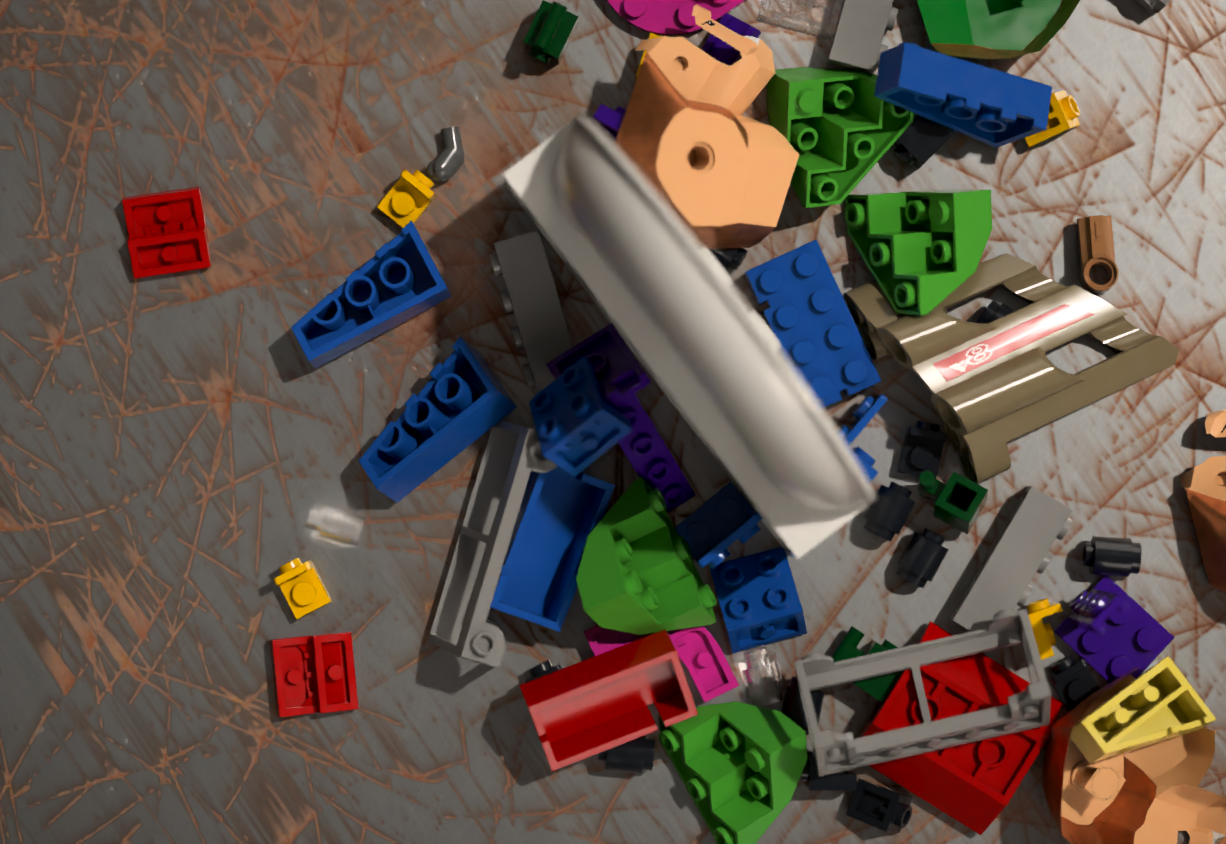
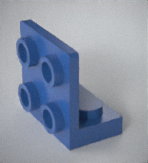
[529,356,633,476]
[837,394,888,482]
[675,482,763,569]
[710,547,807,653]

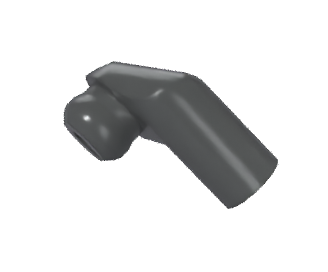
[427,126,465,182]

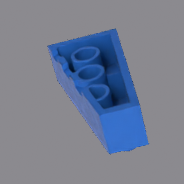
[874,42,1052,148]
[291,221,452,369]
[358,336,517,503]

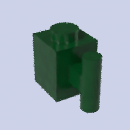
[523,0,579,65]
[918,471,988,535]
[831,626,903,702]

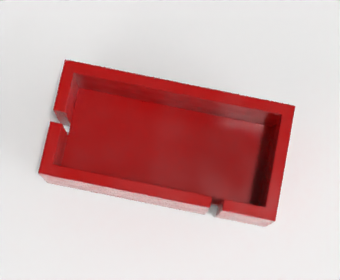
[519,629,698,771]

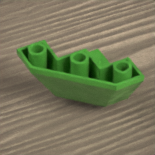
[766,67,914,208]
[844,189,992,315]
[576,477,717,635]
[659,701,807,844]

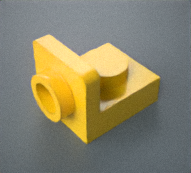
[1025,90,1080,147]
[377,169,437,228]
[273,557,332,620]
[1026,598,1063,660]

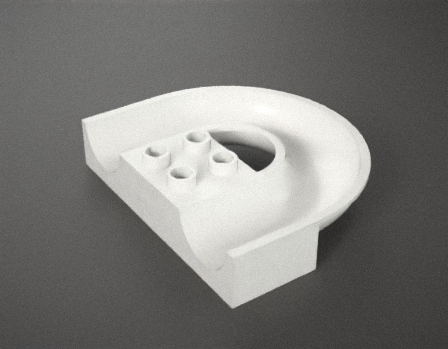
[502,113,876,559]

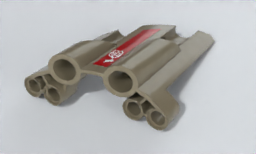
[843,253,1179,484]

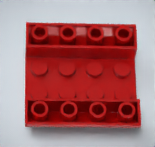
[858,621,1062,835]

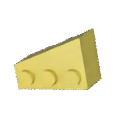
[1070,656,1217,763]

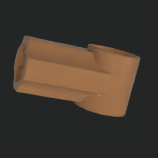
[1077,215,1119,295]

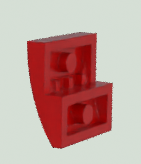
[122,186,211,278]
[269,632,359,717]

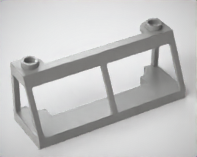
[428,420,558,668]
[794,609,1051,776]

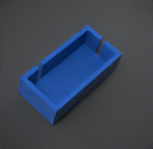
[744,239,881,408]
[490,466,615,632]

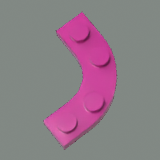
[606,0,747,37]
[583,624,739,703]

